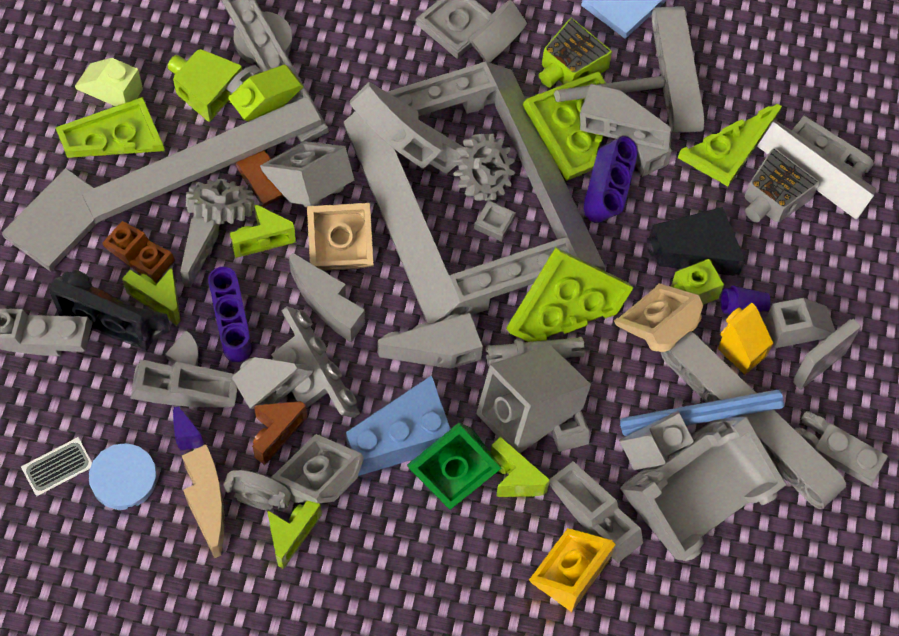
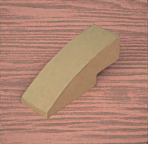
[182,445,225,558]

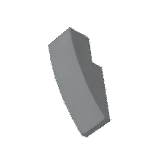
[289,253,365,342]
[130,359,237,408]
[549,461,643,563]

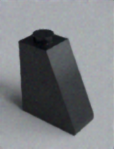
[647,207,745,276]

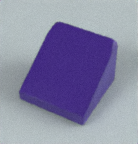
[173,407,204,450]

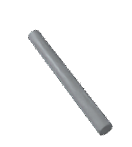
[554,76,664,102]

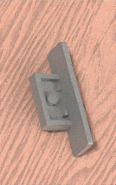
[271,306,360,418]

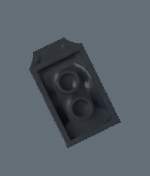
[49,270,171,351]

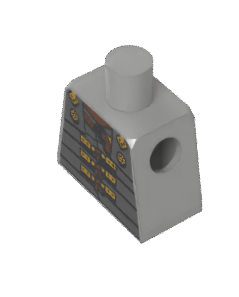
[745,148,820,222]

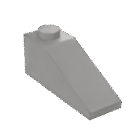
[580,84,672,151]

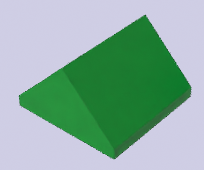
[407,423,502,510]

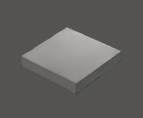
[416,0,492,59]
[793,319,861,390]

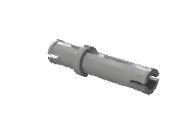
[486,337,585,366]

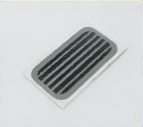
[21,437,92,497]

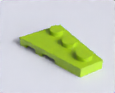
[55,97,164,158]

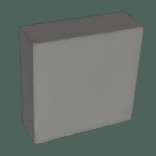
[474,200,516,242]

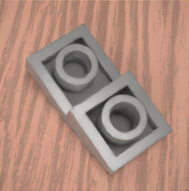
[468,0,527,63]

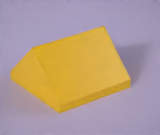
[529,528,616,612]

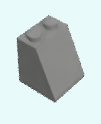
[476,345,591,453]

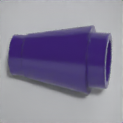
[721,285,770,315]

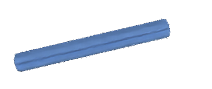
[620,390,784,436]

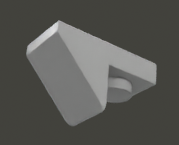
[619,411,694,470]

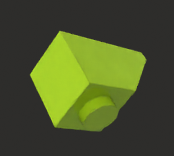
[228,64,304,122]

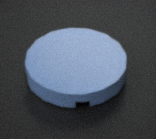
[89,443,157,510]

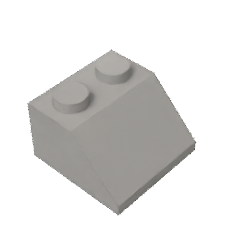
[260,141,354,207]

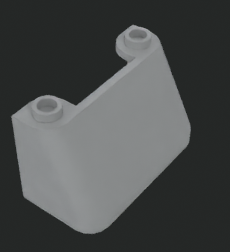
[620,417,786,561]

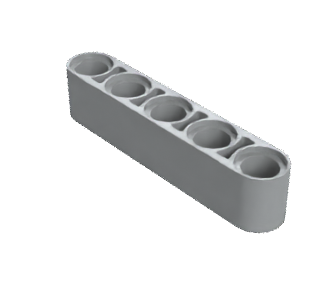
[652,6,704,133]

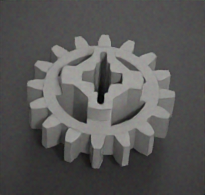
[453,134,515,201]
[186,179,255,224]

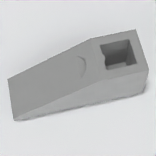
[378,313,483,369]

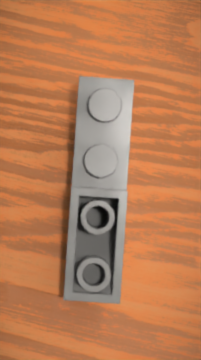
[350,82,463,174]
[0,309,92,356]

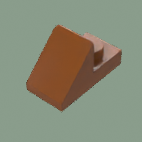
[252,401,307,465]

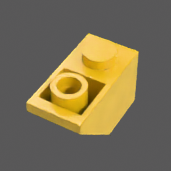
[718,303,773,375]

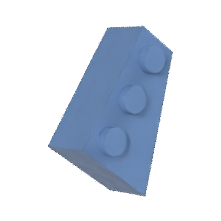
[346,375,450,476]

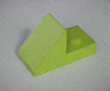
[230,205,296,258]
[122,268,181,325]
[491,437,550,497]
[267,500,322,569]

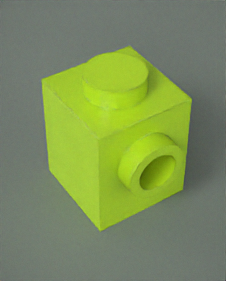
[670,259,724,305]

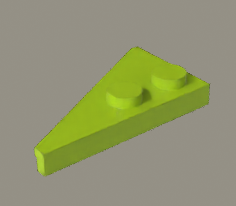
[678,104,782,187]

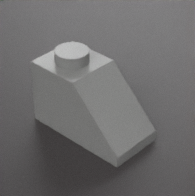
[232,357,314,409]

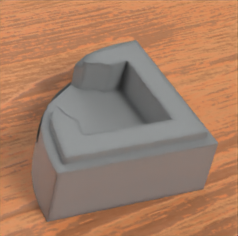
[226,65,263,93]
[166,331,199,366]

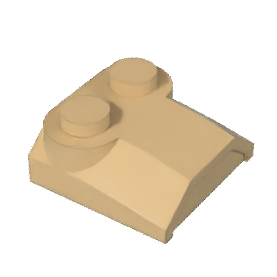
[307,203,374,271]
[614,283,703,352]

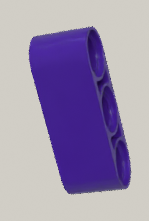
[583,136,638,223]
[208,266,252,362]

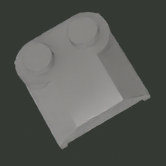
[271,434,364,504]

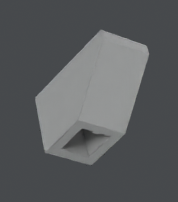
[765,298,835,348]

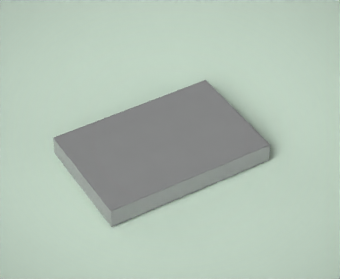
[2,168,97,272]

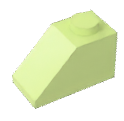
[75,58,143,106]

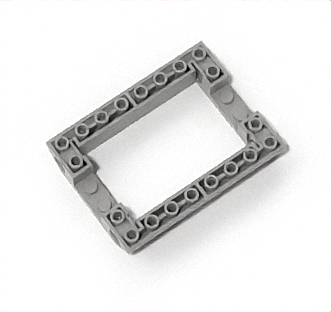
[344,61,606,324]

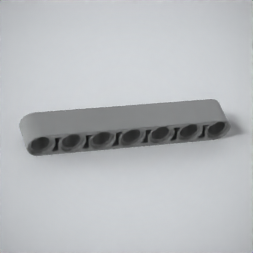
[661,331,846,509]

